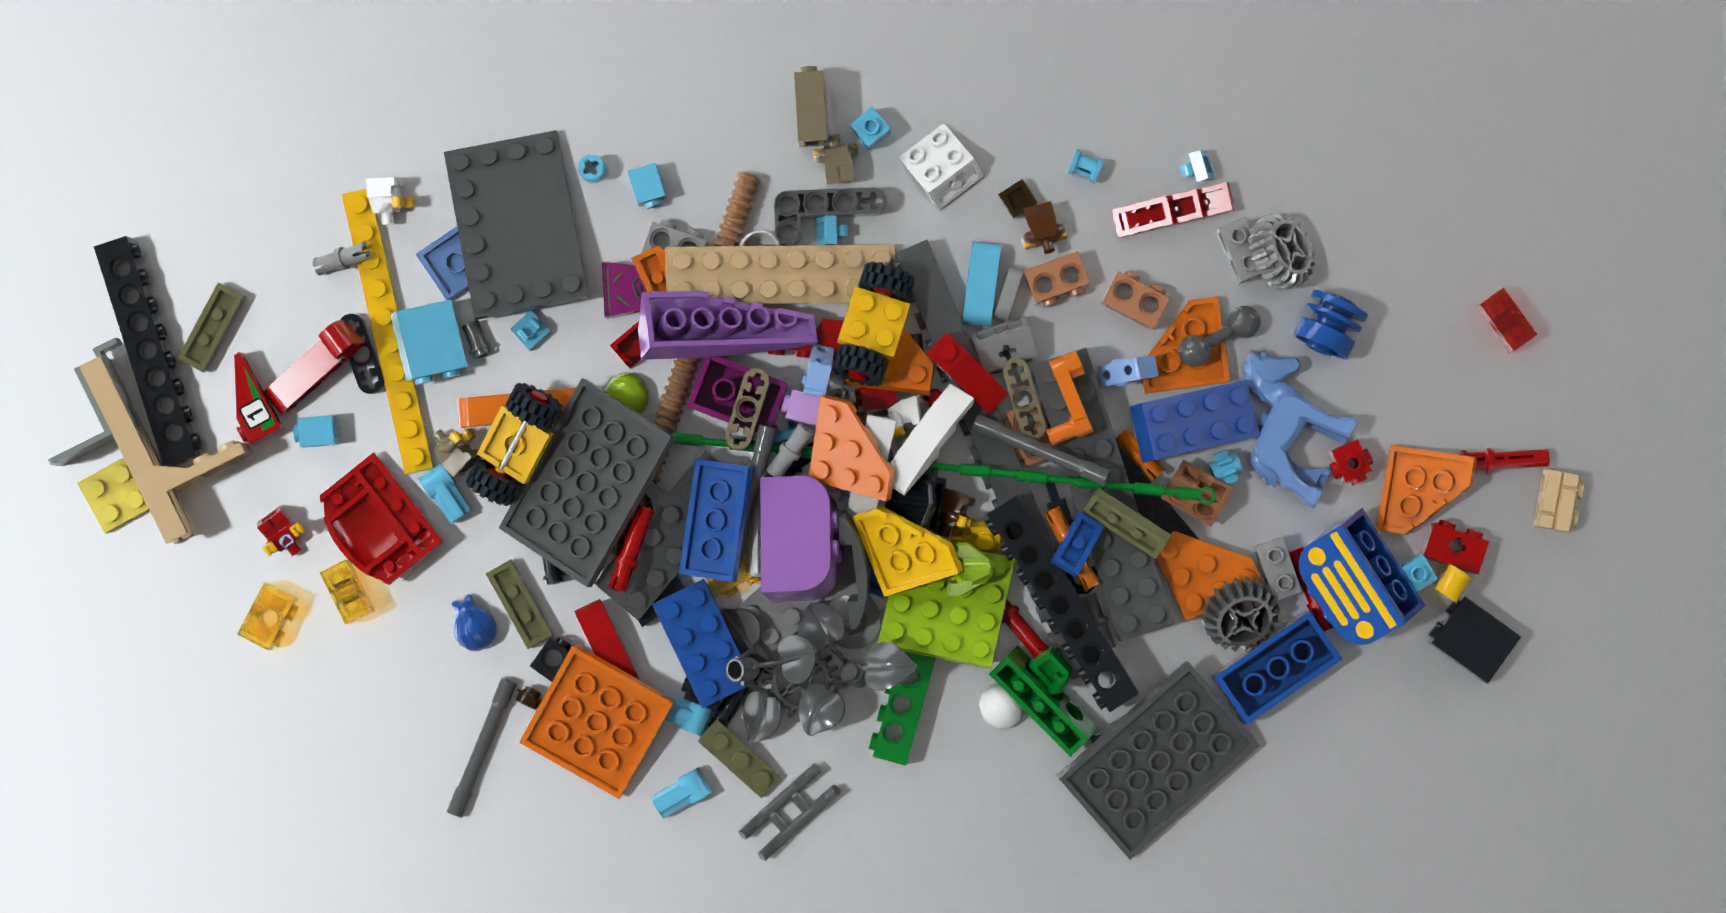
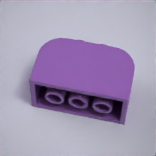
[760,476,844,602]

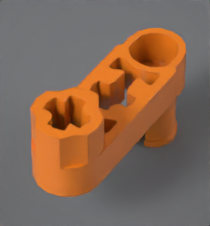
[1046,350,1094,447]

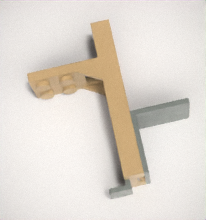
[48,338,253,544]

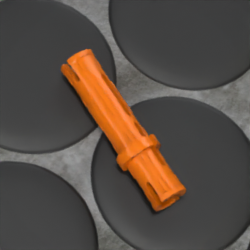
[1043,506,1101,591]

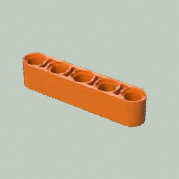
[458,388,576,428]

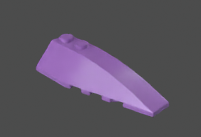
[638,291,818,359]

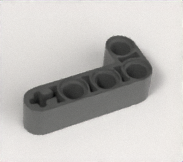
[774,188,887,246]

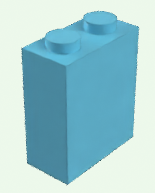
[390,300,467,385]

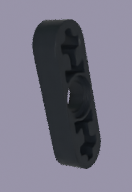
[340,314,384,394]

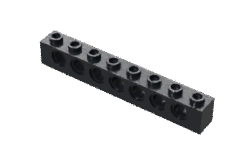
[93,236,203,467]
[985,495,1140,712]

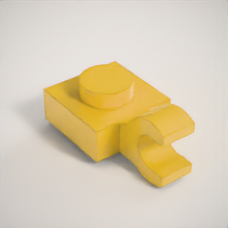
[950,521,1002,552]

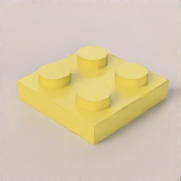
[77,457,149,534]

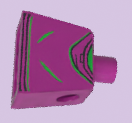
[602,262,646,319]

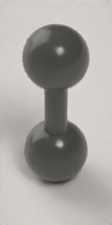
[1178,306,1261,367]

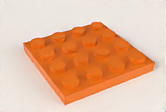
[519,643,675,799]

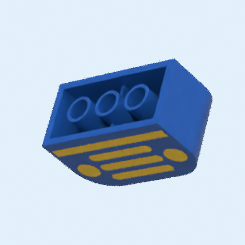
[1299,508,1425,645]

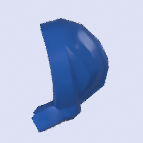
[451,594,497,651]

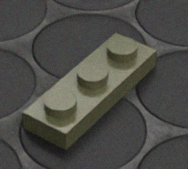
[177,283,245,372]
[1082,487,1171,559]
[485,559,554,649]
[698,719,781,798]

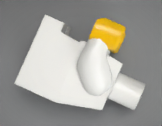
[366,177,415,225]
[886,396,930,440]

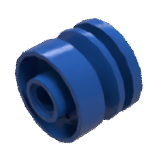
[1292,290,1368,360]

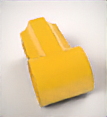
[1434,564,1471,602]

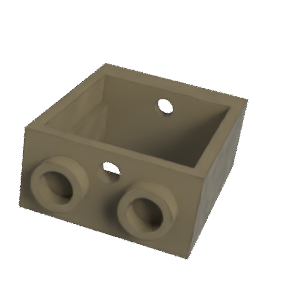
[794,66,828,148]

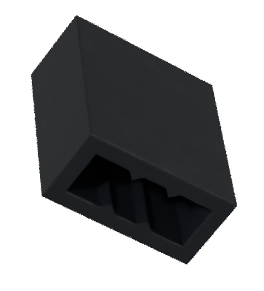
[1427,596,1521,684]

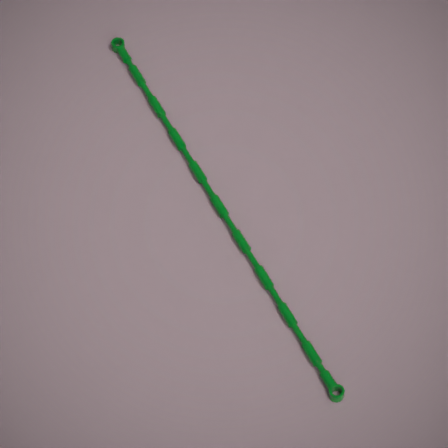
[672,432,1216,504]

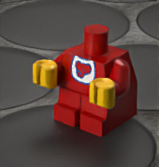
[257,505,305,556]

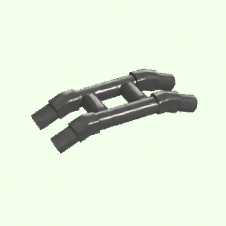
[738,763,841,861]

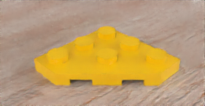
[852,506,963,597]

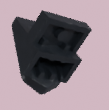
[885,475,947,535]

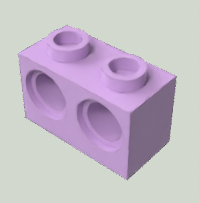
[781,390,820,427]

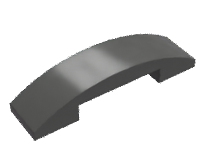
[837,510,871,630]

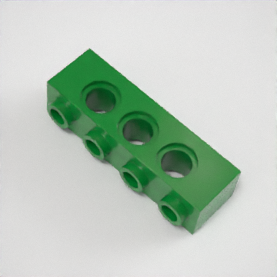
[989,645,1099,757]
[869,651,936,766]

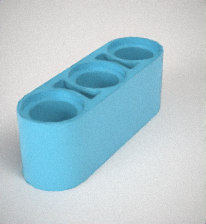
[962,241,1001,327]

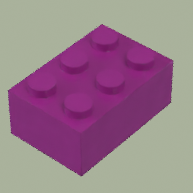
[687,356,789,434]

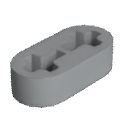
[993,266,1024,322]

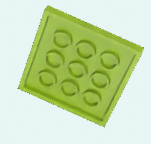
[878,550,1015,670]

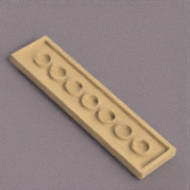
[665,245,895,304]

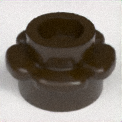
[515,686,542,710]

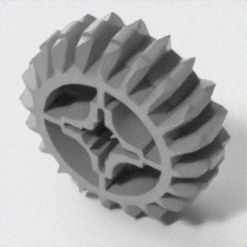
[1247,212,1315,290]

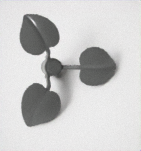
[798,603,918,736]
[720,609,817,743]

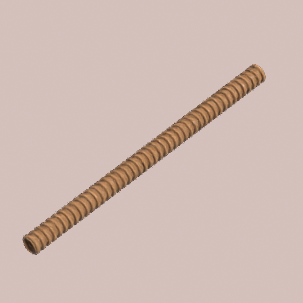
[612,172,761,555]

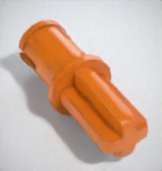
[1116,429,1166,482]

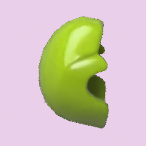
[605,372,649,414]

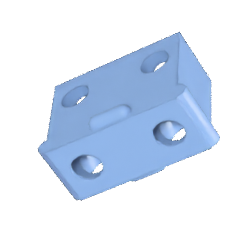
[802,344,834,397]
[1097,355,1159,388]

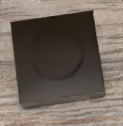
[998,179,1038,219]

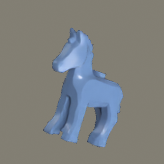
[1243,350,1358,509]

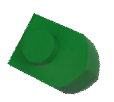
[1029,646,1073,694]

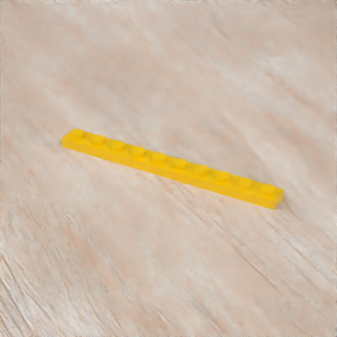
[341,189,434,475]

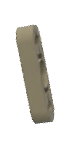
[1003,358,1046,440]
[725,368,770,450]

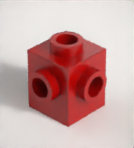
[1329,439,1373,486]

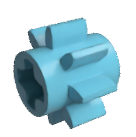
[1208,449,1243,485]

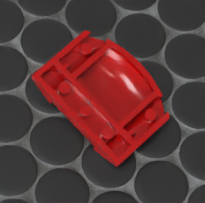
[319,452,444,585]

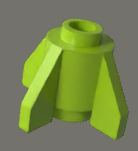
[946,542,993,596]

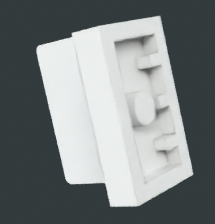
[899,124,984,210]

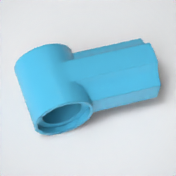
[418,463,472,524]
[661,691,714,736]
[651,767,713,819]

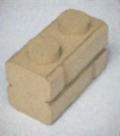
[1533,469,1584,533]

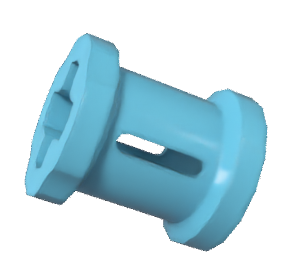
[1068,149,1104,183]
[578,155,605,183]

